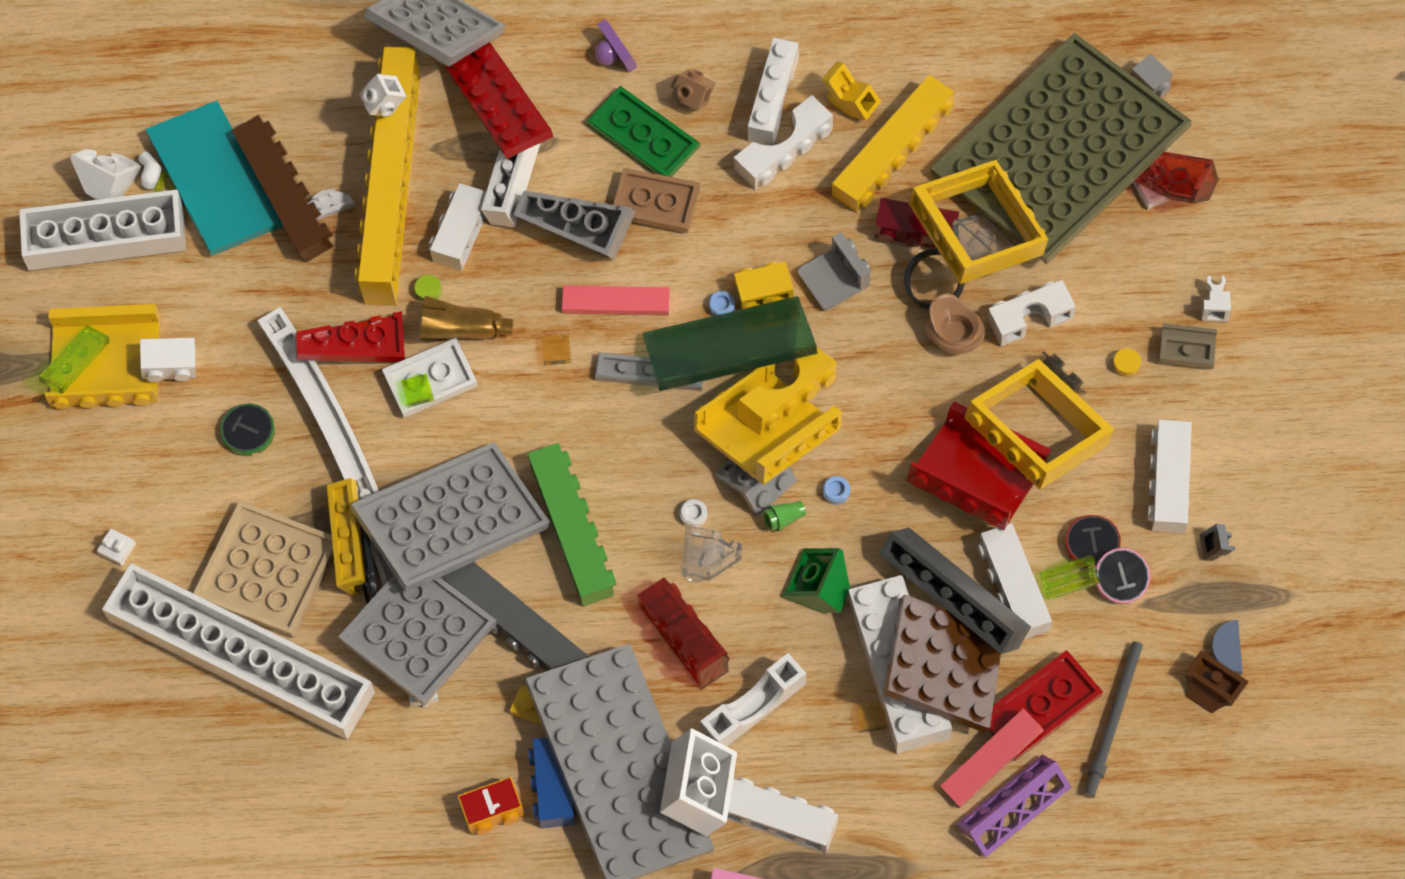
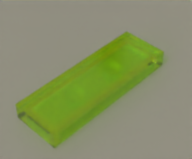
[39,325,109,394]

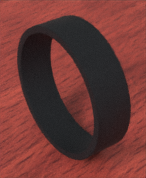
[904,249,965,309]

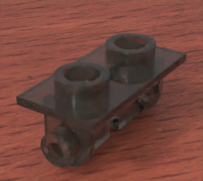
[1039,351,1086,394]

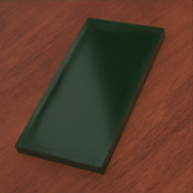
[643,296,818,391]

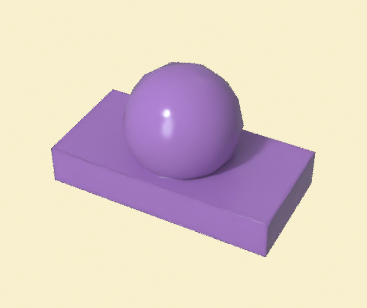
[594,19,637,73]

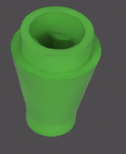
[763,501,806,532]

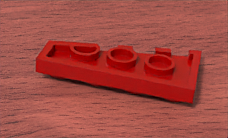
[295,311,405,362]

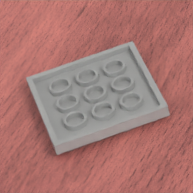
[364,0,506,66]
[338,575,497,706]

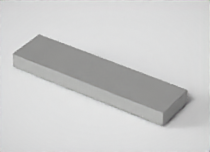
[595,352,705,391]

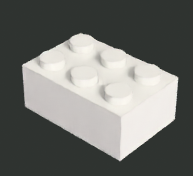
[660,728,737,836]

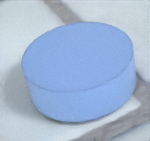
[709,291,736,319]
[823,476,850,505]

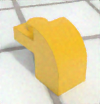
[822,61,881,120]

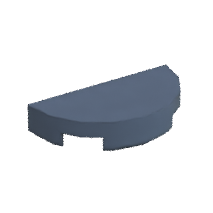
[1211,620,1242,675]

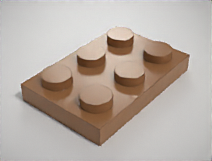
[613,168,700,233]

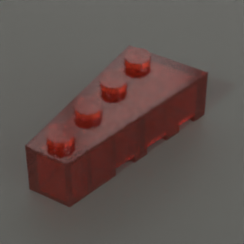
[637,577,730,690]

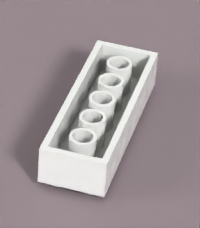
[20,190,186,271]
[848,575,952,754]

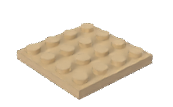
[193,500,334,638]

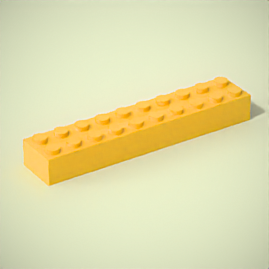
[355,47,421,306]

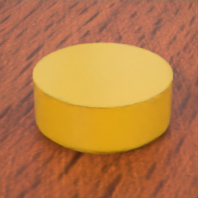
[1113,348,1141,377]

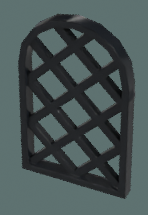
[361,531,377,604]

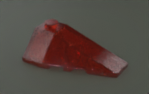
[1135,152,1219,204]

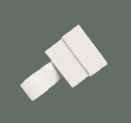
[1201,275,1231,322]

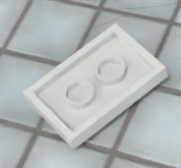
[382,338,478,418]

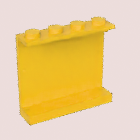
[45,304,160,409]
[694,358,842,485]

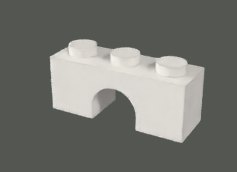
[987,280,1076,347]

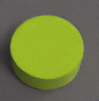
[415,275,442,302]

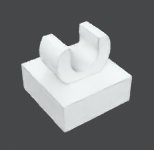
[97,529,136,567]

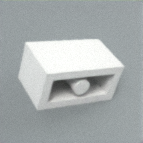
[140,338,196,382]

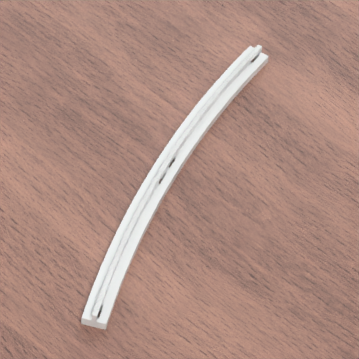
[257,307,439,708]

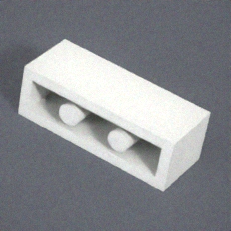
[428,183,486,271]

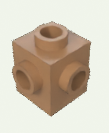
[670,69,716,111]

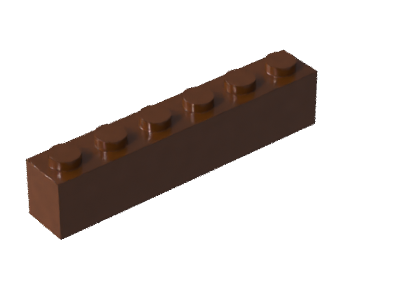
[232,114,334,262]

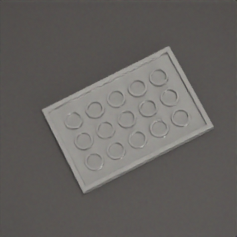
[351,442,550,592]

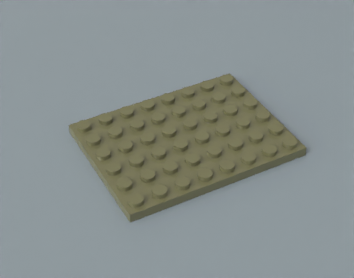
[930,33,1192,265]

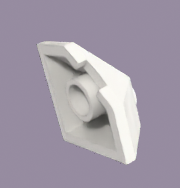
[71,149,143,200]

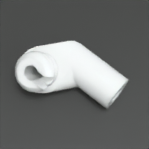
[138,152,161,189]

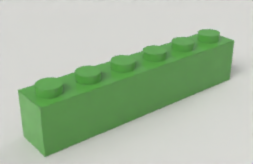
[528,443,617,607]

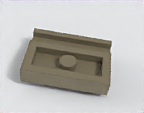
[1159,323,1217,369]

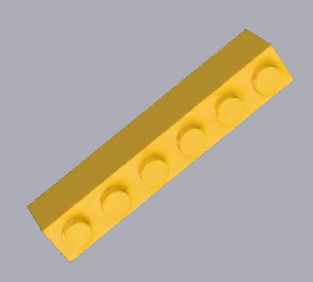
[832,74,955,213]

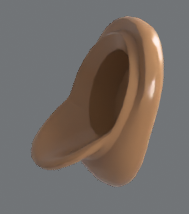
[925,293,985,354]

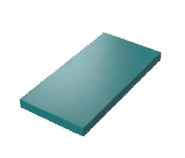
[145,100,283,256]

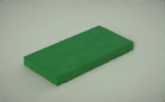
[587,86,700,177]

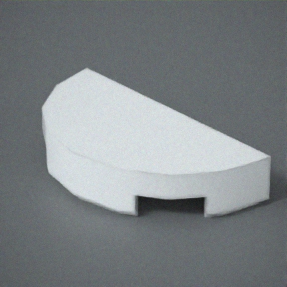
[310,189,356,220]

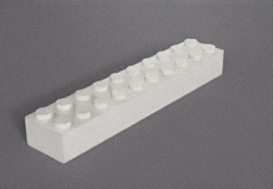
[102,563,375,740]

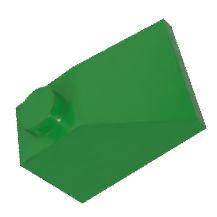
[782,548,850,613]

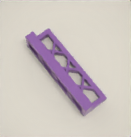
[956,754,1071,858]

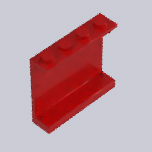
[906,401,1051,531]

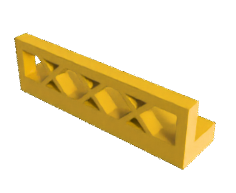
[327,478,366,596]

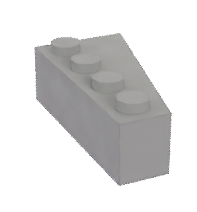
[513,191,635,260]

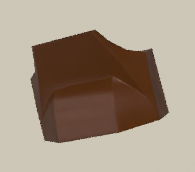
[1185,650,1249,713]

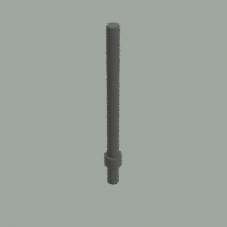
[1084,641,1143,798]

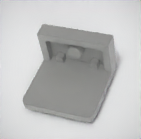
[798,232,871,311]
[716,459,797,516]

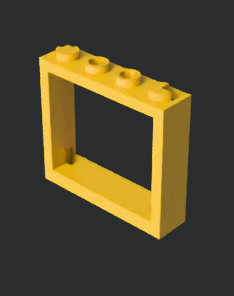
[909,160,1049,284]
[964,359,1115,490]

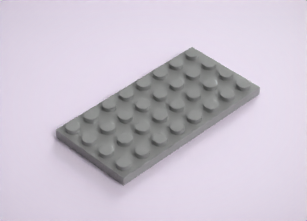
[525,644,714,879]

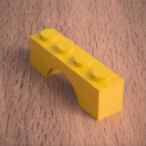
[737,344,837,436]

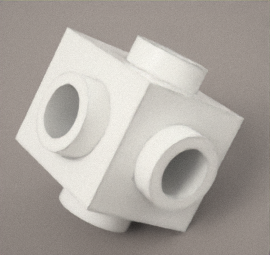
[359,74,407,116]

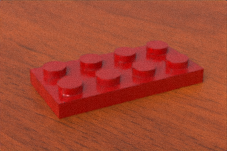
[989,650,1103,761]

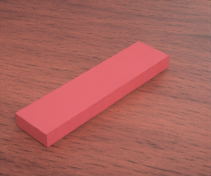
[562,285,670,315]
[940,708,1044,808]

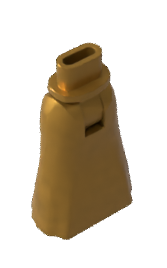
[419,296,513,341]

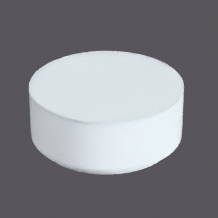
[680,499,708,528]

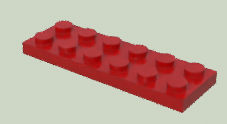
[444,42,554,159]

